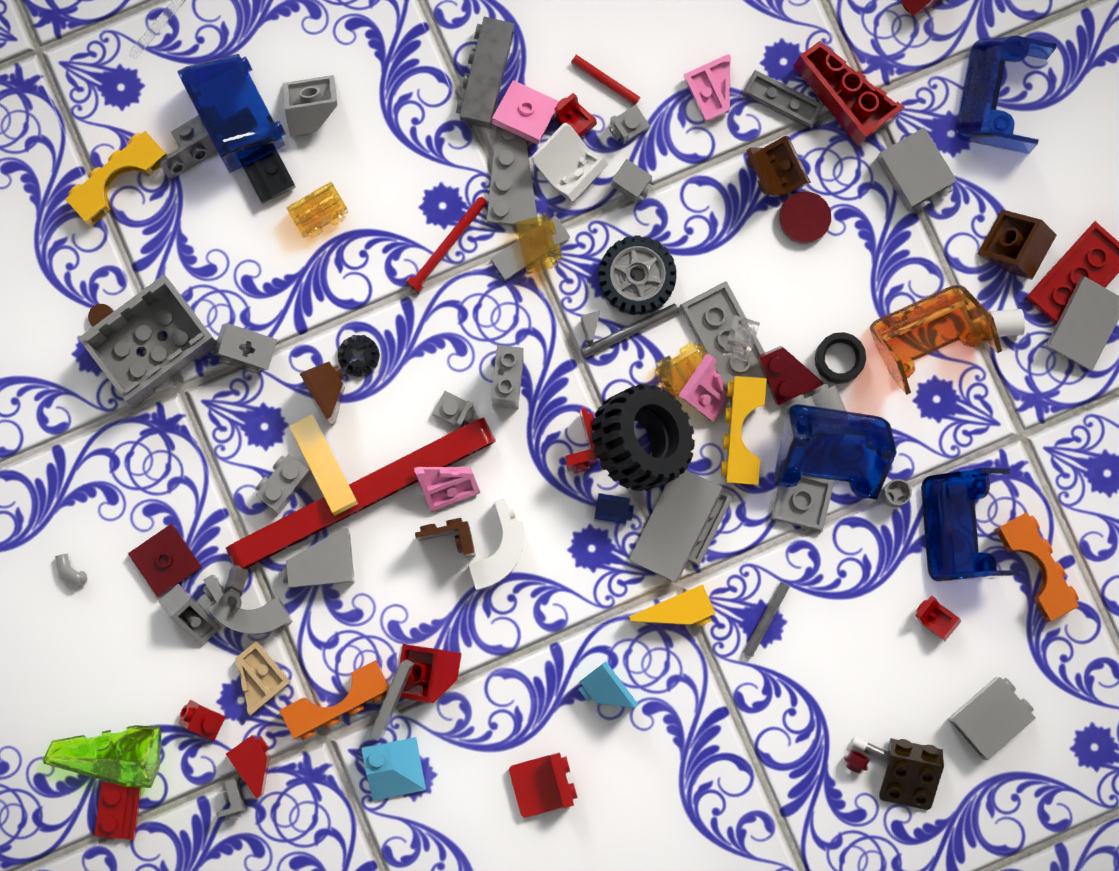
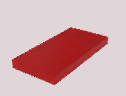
[1025,221,1119,326]

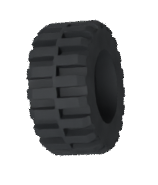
[591,384,695,491]

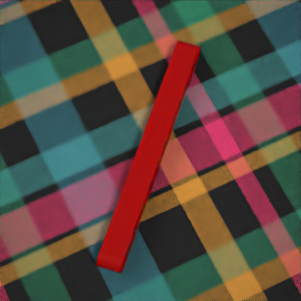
[225,417,496,569]

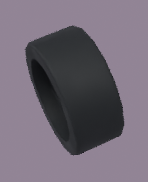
[815,332,866,384]

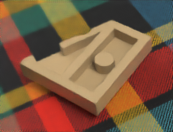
[236,641,291,715]

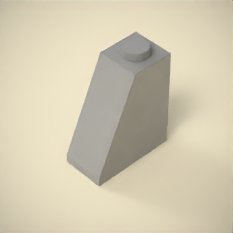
[282,528,355,589]

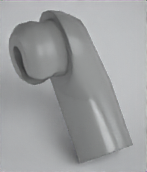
[55,553,88,587]

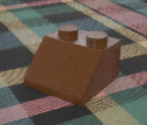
[977,209,1057,280]

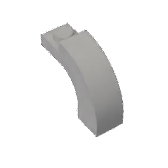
[203,574,293,635]

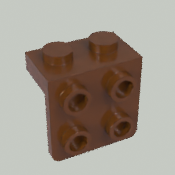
[746,136,811,197]

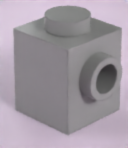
[611,159,653,203]

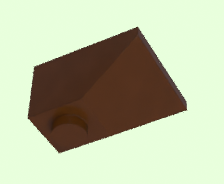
[300,361,346,426]

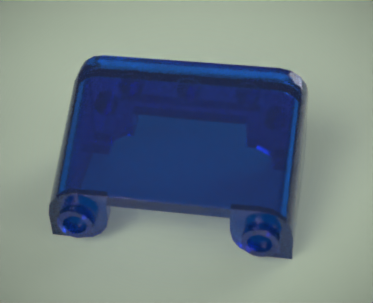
[177,54,286,174]
[774,404,897,500]

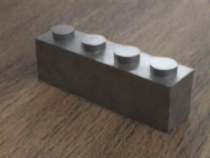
[456,16,515,129]

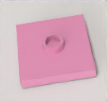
[491,80,559,145]

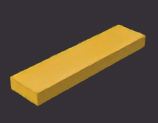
[289,414,358,516]

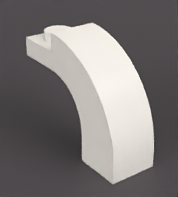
[468,498,525,591]

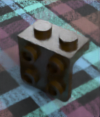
[879,738,944,810]

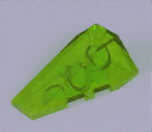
[43,725,162,788]

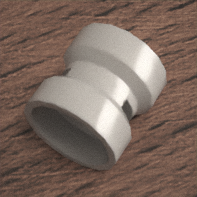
[882,479,912,507]

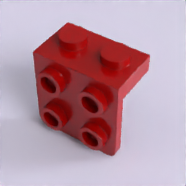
[565,407,599,474]
[509,752,578,818]

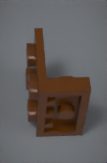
[415,518,476,558]

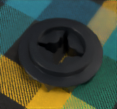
[337,335,380,377]

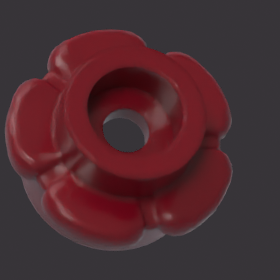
[844,750,870,773]

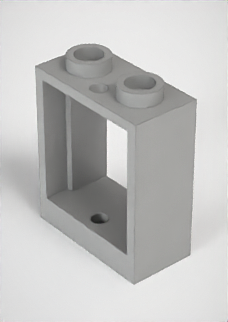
[491,345,524,409]

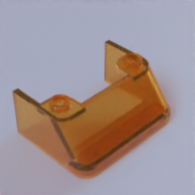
[870,285,1002,395]

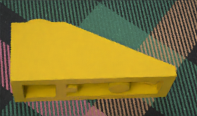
[628,584,716,628]

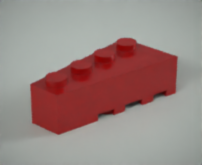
[793,41,905,146]

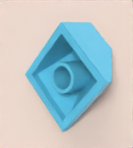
[578,661,639,708]
[361,737,426,801]

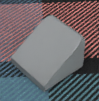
[580,310,600,344]

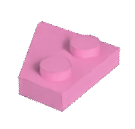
[683,54,731,123]
[678,354,729,423]
[414,467,480,512]

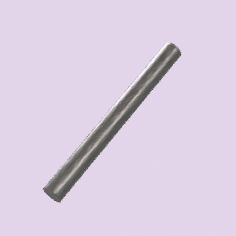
[581,303,679,358]

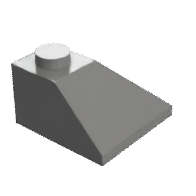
[283,75,338,136]

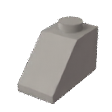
[159,584,221,646]

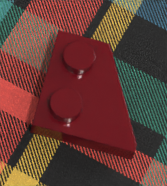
[757,346,824,405]

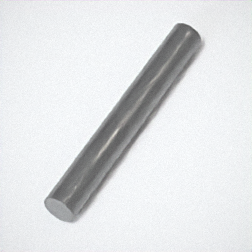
[743,582,790,657]

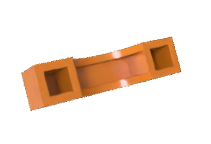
[995,512,1079,622]
[279,660,390,741]

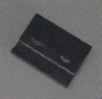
[238,140,296,204]

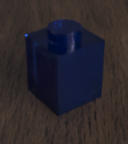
[594,493,634,526]

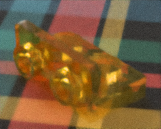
[515,213,562,274]

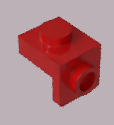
[555,93,597,138]
[915,596,962,642]
[179,699,226,741]

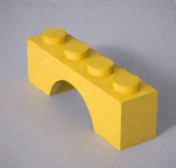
[65,131,167,227]
[721,376,767,485]

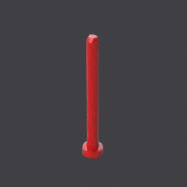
[405,197,487,293]

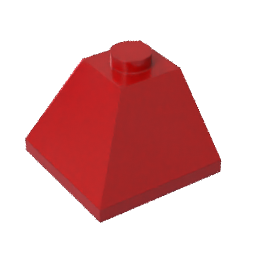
[399,644,462,703]

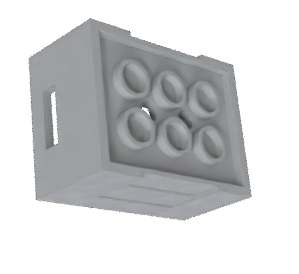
[78,274,217,408]

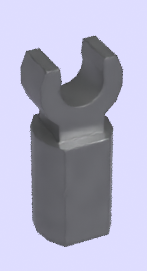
[218,565,248,613]

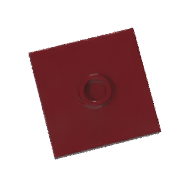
[128,523,202,598]

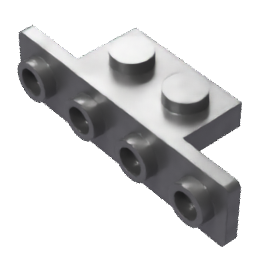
[158,105,258,180]

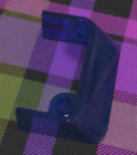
[955,36,1057,154]
[921,468,1019,581]

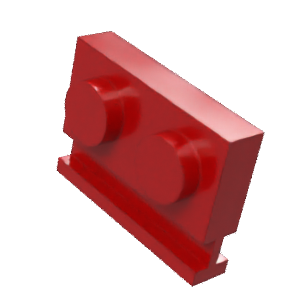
[95,781,142,840]

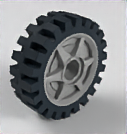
[599,235,676,315]

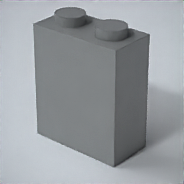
[876,127,957,212]
[948,677,1036,760]

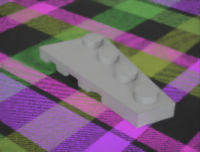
[487,126,539,228]

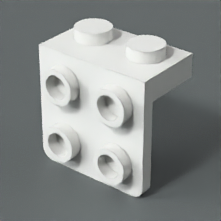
[531,123,609,202]

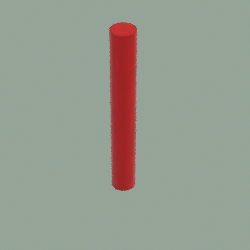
[571,54,641,105]

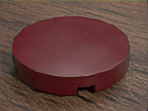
[779,191,832,244]

